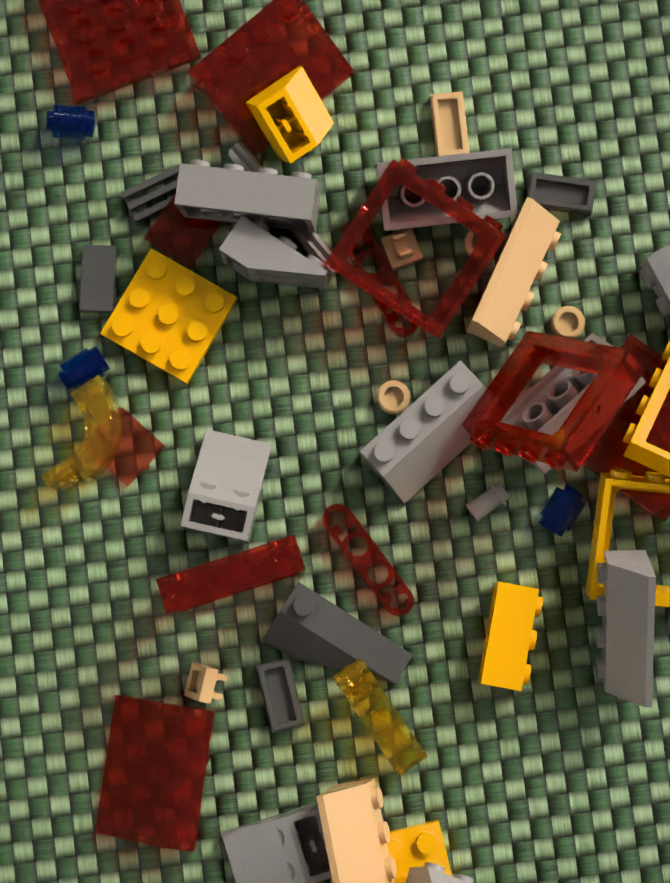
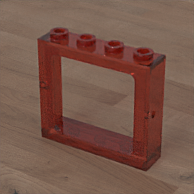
[324,158,507,339]
[462,331,644,472]
[156,535,307,614]

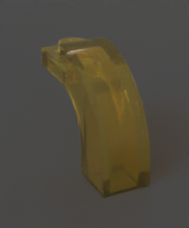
[42,375,123,491]
[332,658,428,776]

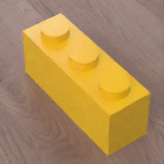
[477,581,543,691]

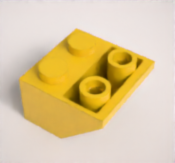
[246,66,334,164]

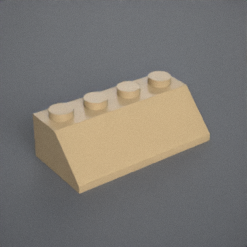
[466,197,561,347]
[316,778,397,883]

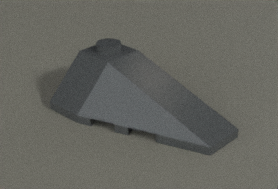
[263,582,413,684]

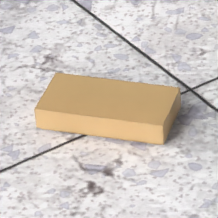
[429,91,470,156]

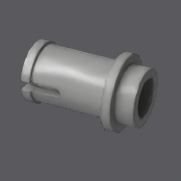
[466,482,510,522]

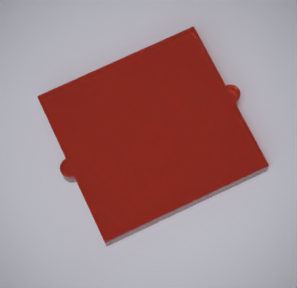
[144,192,222,270]
[85,407,165,487]

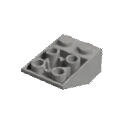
[219,216,328,289]
[180,429,272,542]
[221,802,332,883]

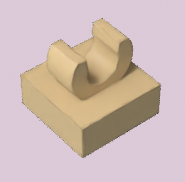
[380,228,423,271]
[184,662,228,704]

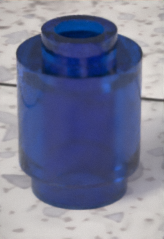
[46,104,95,140]
[57,346,110,393]
[539,485,586,537]

